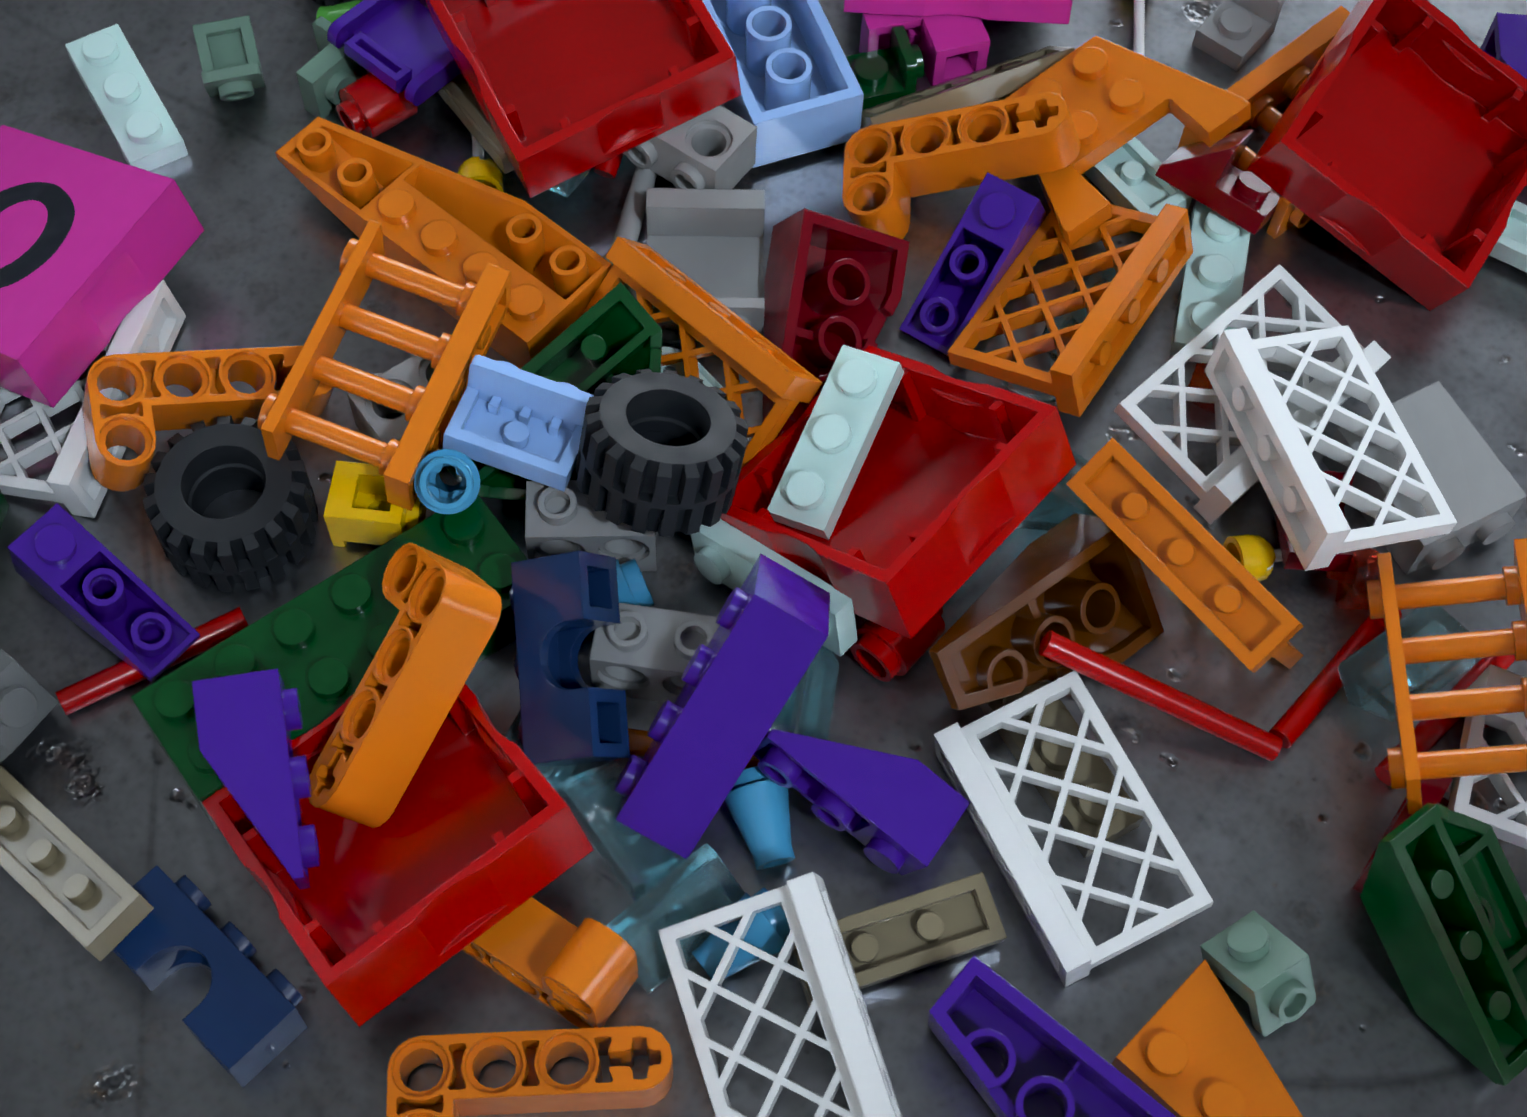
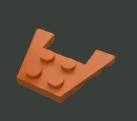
[1005,35,1251,246]

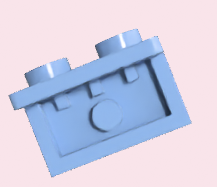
[442,355,594,492]

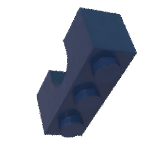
[510,551,630,766]
[113,865,307,1088]

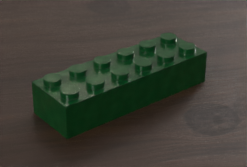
[131,495,528,829]

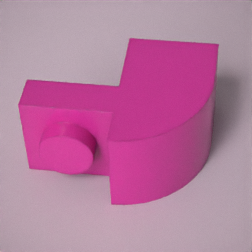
[859,13,991,86]

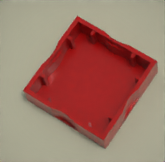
[425,0,741,198]
[1247,0,1527,311]
[720,345,1076,639]
[201,684,594,1027]

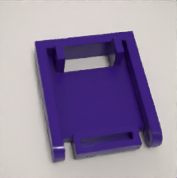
[327,0,461,106]

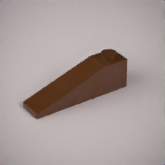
[929,513,1164,711]

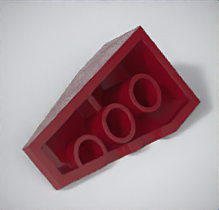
[762,208,910,440]

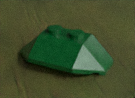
[441,282,663,501]
[1360,803,1527,1086]

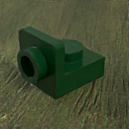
[846,25,924,110]

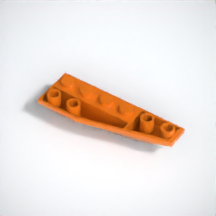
[275,117,612,369]

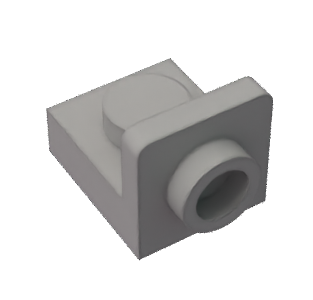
[1192,0,1284,72]

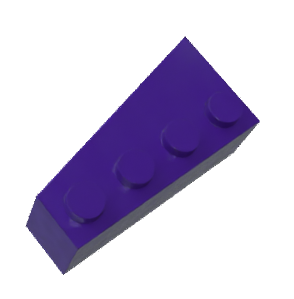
[613,554,830,859]
[928,955,1176,1117]

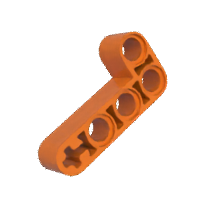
[842,92,1081,239]
[82,345,334,492]
[308,543,502,828]
[462,897,639,1028]
[386,1026,673,1117]

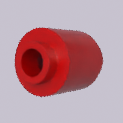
[336,73,425,139]
[851,607,945,682]

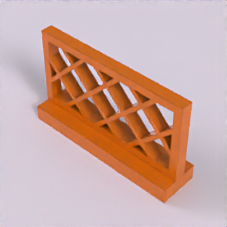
[947,204,1193,417]
[580,236,823,469]
[1066,437,1304,673]

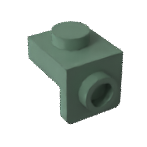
[192,15,266,101]
[296,16,367,119]
[1200,910,1316,1036]

